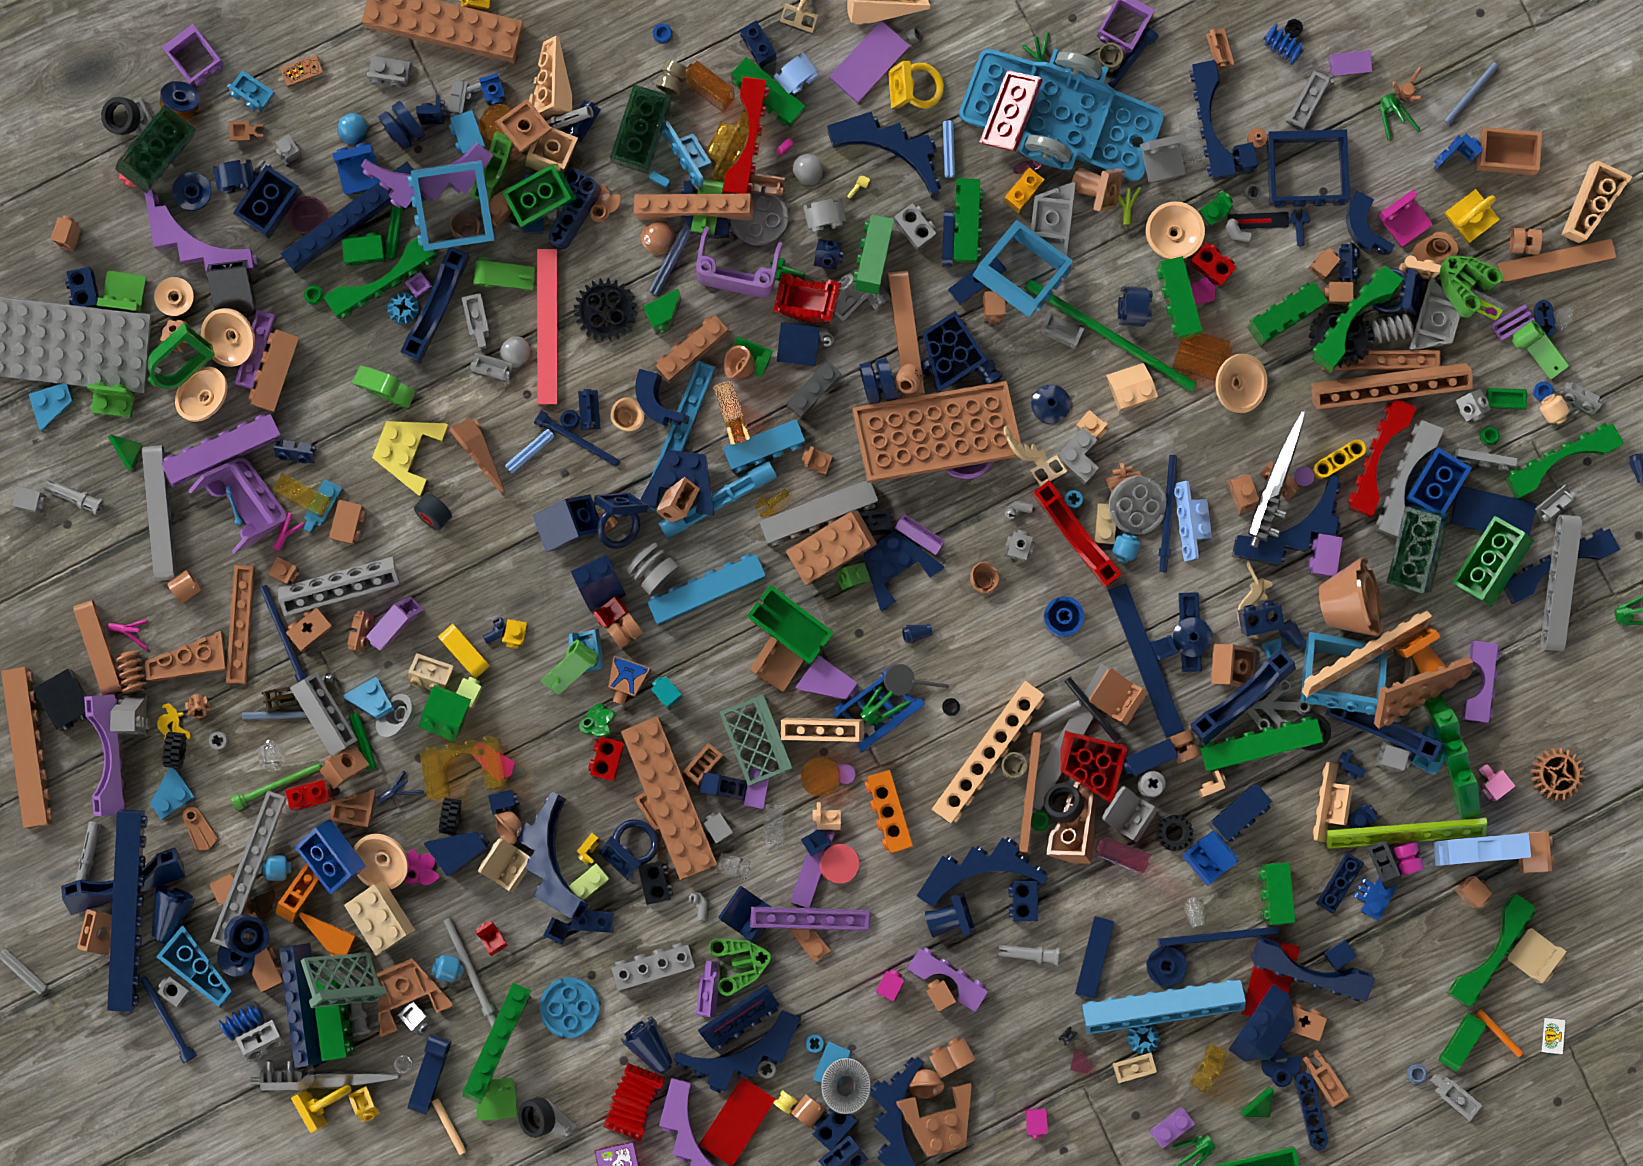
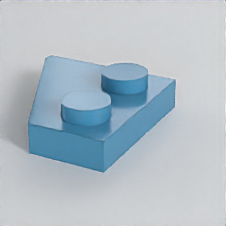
[29,384,73,431]
[343,677,394,720]
[150,768,195,820]

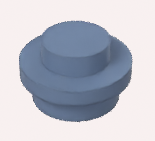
[1407,1064,1427,1084]

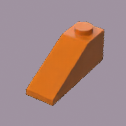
[276,863,320,923]
[299,912,358,956]

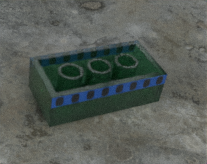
[610,85,672,174]
[115,105,196,193]
[1386,505,1450,594]

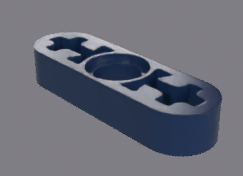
[942,211,954,267]

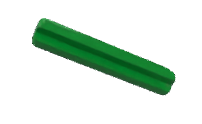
[385,204,404,259]
[349,713,377,771]

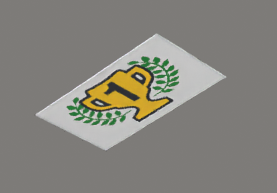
[1542,1018,1565,1054]

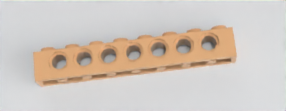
[931,681,1044,824]

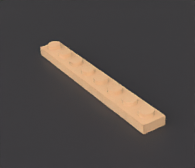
[1302,611,1432,697]

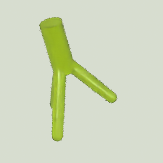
[1118,187,1141,225]

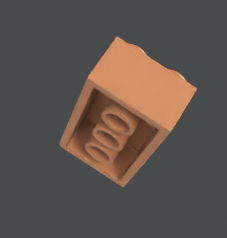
[786,510,877,585]

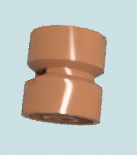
[1509,227,1542,255]
[606,613,643,650]
[1168,729,1202,764]

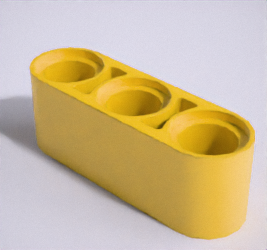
[1312,440,1366,480]
[438,624,490,679]

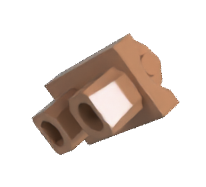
[1105,462,1143,493]

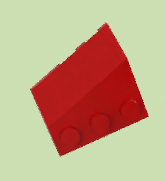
[1060,730,1127,804]

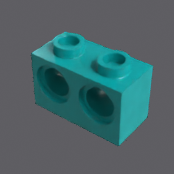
[651,676,683,709]

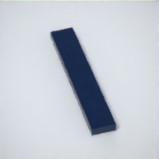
[1157,926,1279,947]

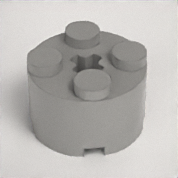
[803,198,846,233]

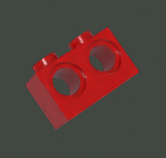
[1190,243,1236,289]
[588,737,625,782]

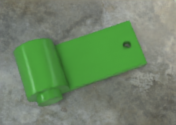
[691,179,724,236]
[473,257,535,291]
[1512,320,1570,380]
[540,639,598,695]

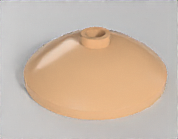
[1146,202,1205,259]
[201,308,255,367]
[1216,354,1267,413]
[175,367,228,422]
[353,834,409,889]

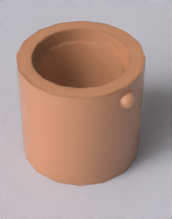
[167,570,202,604]
[791,1094,826,1129]

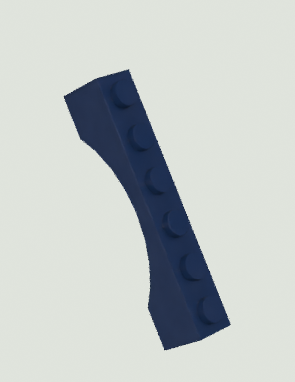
[1190,60,1237,181]
[400,247,470,364]
[1504,528,1621,604]
[1190,648,1296,745]
[1325,707,1447,762]
[61,848,185,915]
[1251,936,1375,1002]

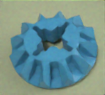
[387,292,419,324]
[1127,1024,1160,1054]

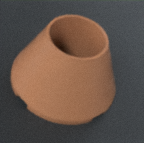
[1319,557,1383,636]

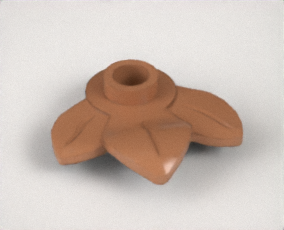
[582,184,621,223]

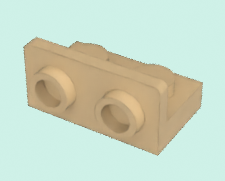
[408,653,454,691]

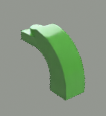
[470,131,513,202]

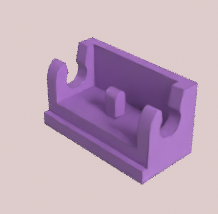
[1328,50,1372,76]

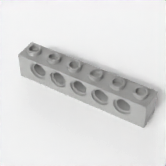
[278,557,399,616]

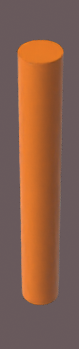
[1476,1009,1524,1058]

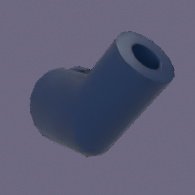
[483,617,506,644]

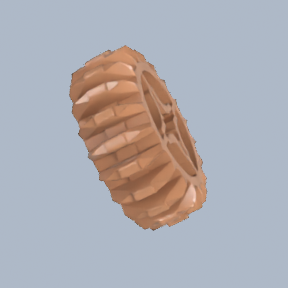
[1531,747,1585,801]

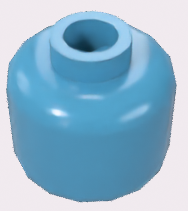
[1112,533,1141,563]
[262,855,291,881]
[432,954,463,983]

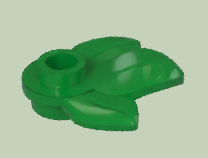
[579,703,617,737]

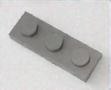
[1454,449,1517,471]

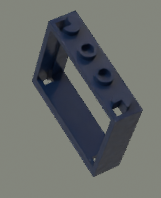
[1267,129,1350,208]

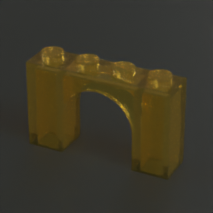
[419,735,509,800]

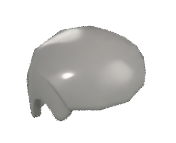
[793,153,823,186]
[500,336,531,368]

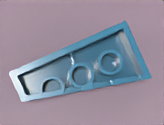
[156,925,234,1008]

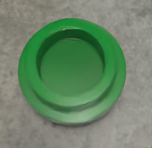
[304,285,324,305]
[1480,426,1500,446]
[1031,811,1050,831]

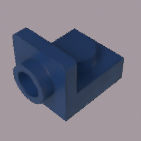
[1347,804,1378,829]

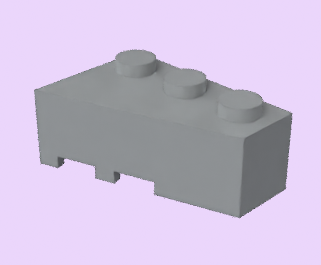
[110,695,150,735]

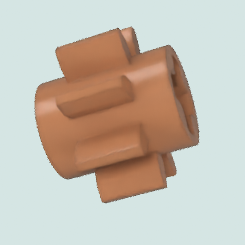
[185,694,211,719]

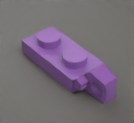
[696,961,720,1017]

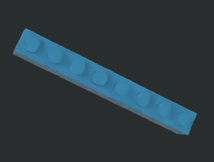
[1082,979,1246,1035]

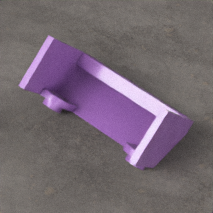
[696,227,782,298]
[188,458,286,554]

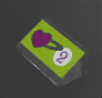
[1467,288,1506,322]

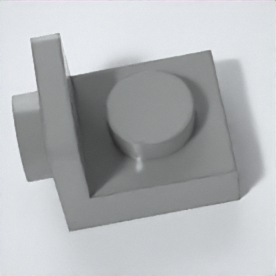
[398,1001,434,1036]

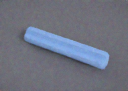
[943,120,955,178]
[505,429,555,473]

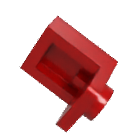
[593,596,629,628]
[475,921,508,956]

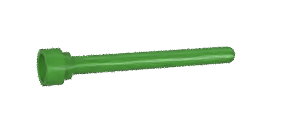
[231,763,323,811]

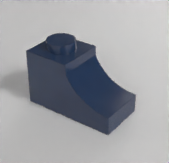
[700,773,747,801]

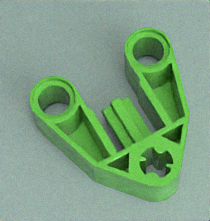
[1439,256,1503,318]
[352,366,416,409]
[709,939,771,996]

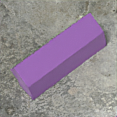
[895,514,945,556]

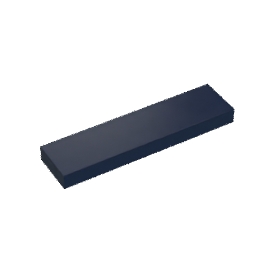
[1178,592,1202,672]
[1075,916,1114,999]

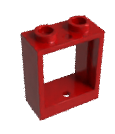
[285,779,335,811]

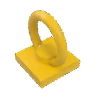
[888,61,944,109]
[1444,189,1500,244]
[291,1085,352,1133]

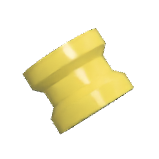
[773,1090,799,1115]

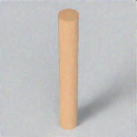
[432,1098,466,1155]

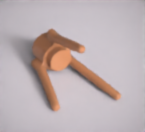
[1393,67,1422,102]

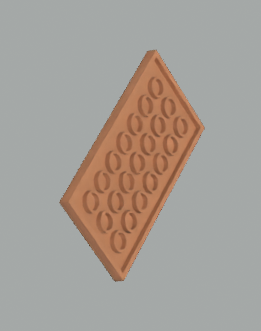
[852,381,1021,483]

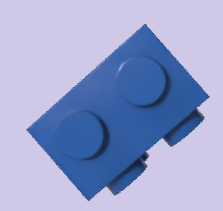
[1433,133,1483,171]
[332,143,380,195]
[1182,831,1239,886]

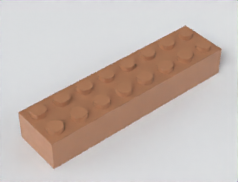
[361,0,524,64]
[621,716,718,880]

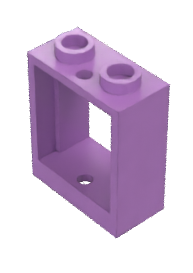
[1097,0,1155,54]
[162,24,224,87]

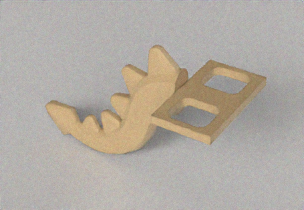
[780,0,818,33]
[1004,426,1068,486]
[1237,561,1273,639]

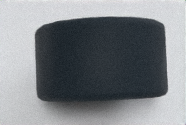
[414,493,452,530]

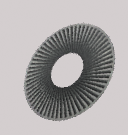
[821,1058,870,1114]

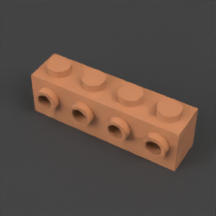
[656,315,729,384]
[248,329,299,412]

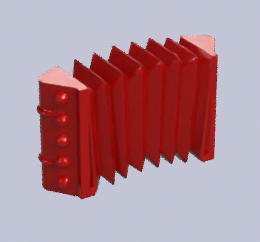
[773,274,841,324]
[603,1063,665,1141]

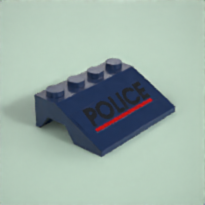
[698,984,780,1050]

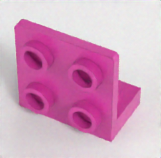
[1378,190,1432,247]

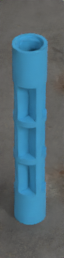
[658,461,777,540]

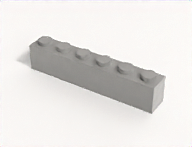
[759,480,878,547]

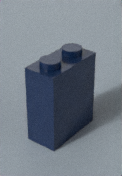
[1122,738,1178,777]

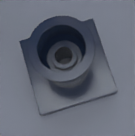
[925,893,976,938]

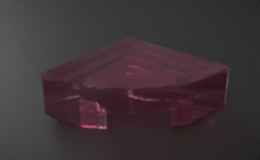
[1013,160,1041,174]
[1070,1050,1090,1074]

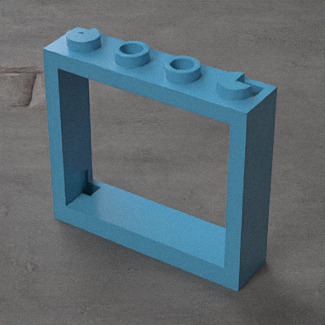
[408,160,494,251]
[972,220,1073,318]
[1300,632,1388,715]

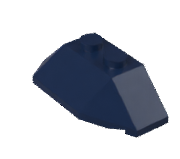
[1228,984,1295,1061]

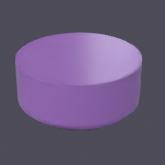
[1294,467,1314,487]
[836,764,855,784]

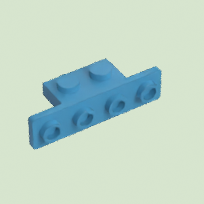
[662,120,711,190]

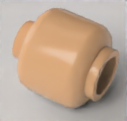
[1540,394,1570,424]

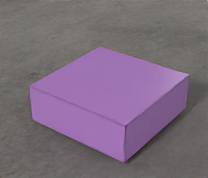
[405,271,433,299]

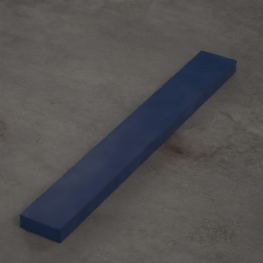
[1107,583,1184,738]

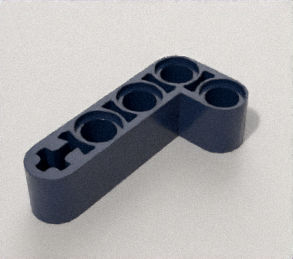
[549,168,601,249]
[407,1034,452,1115]

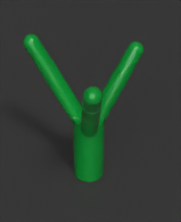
[1022,32,1049,62]

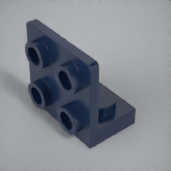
[718,886,771,944]

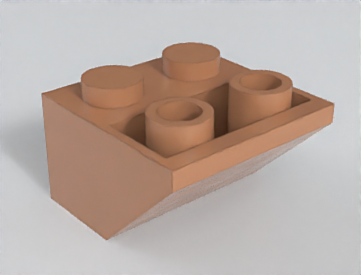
[1516,831,1554,873]

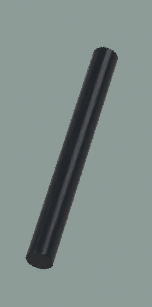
[1064,677,1121,743]

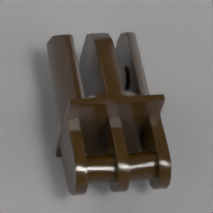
[261,686,299,712]

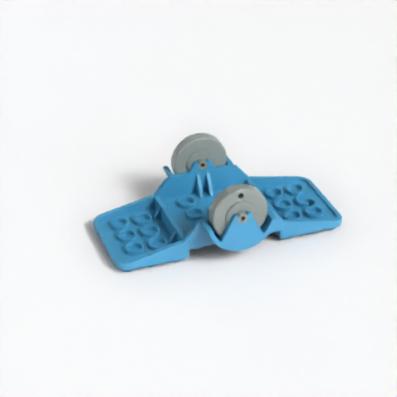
[959,48,1164,182]

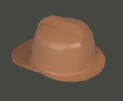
[1412,231,1458,265]

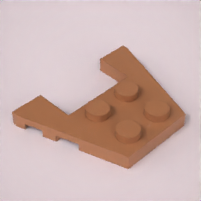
[376,958,454,1037]
[896,1083,972,1157]

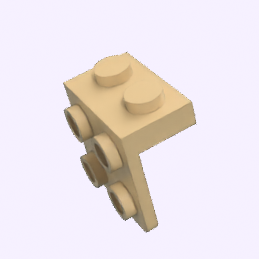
[478,838,530,893]
[1507,928,1567,983]

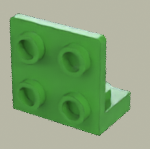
[97,271,146,313]
[87,382,135,418]
[476,1077,518,1121]

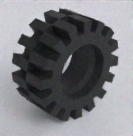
[162,731,186,769]
[439,797,462,835]
[1156,815,1194,851]

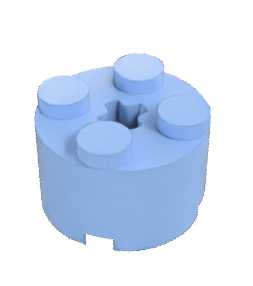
[774,52,818,96]

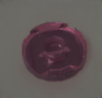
[288,196,328,235]

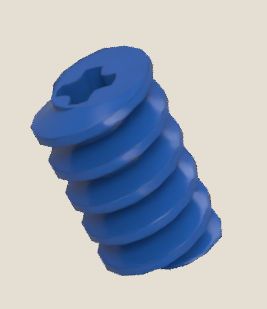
[1262,23,1305,65]
[219,1001,264,1041]

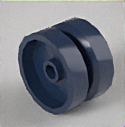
[378,100,425,151]
[859,357,897,405]

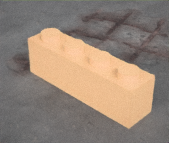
[781,717,864,742]

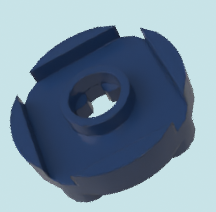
[1146,946,1186,986]

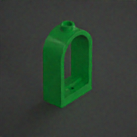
[148,323,215,389]

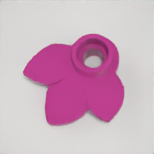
[404,849,439,885]

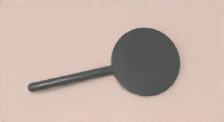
[884,664,949,696]

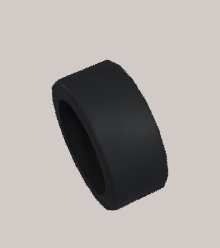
[101,97,141,135]
[1294,713,1331,751]
[1044,783,1084,823]
[518,1097,555,1138]

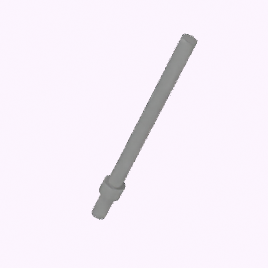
[443,918,496,1027]

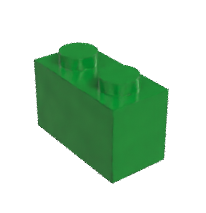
[342,233,386,266]

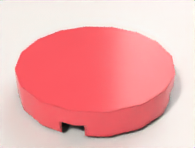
[819,844,859,884]

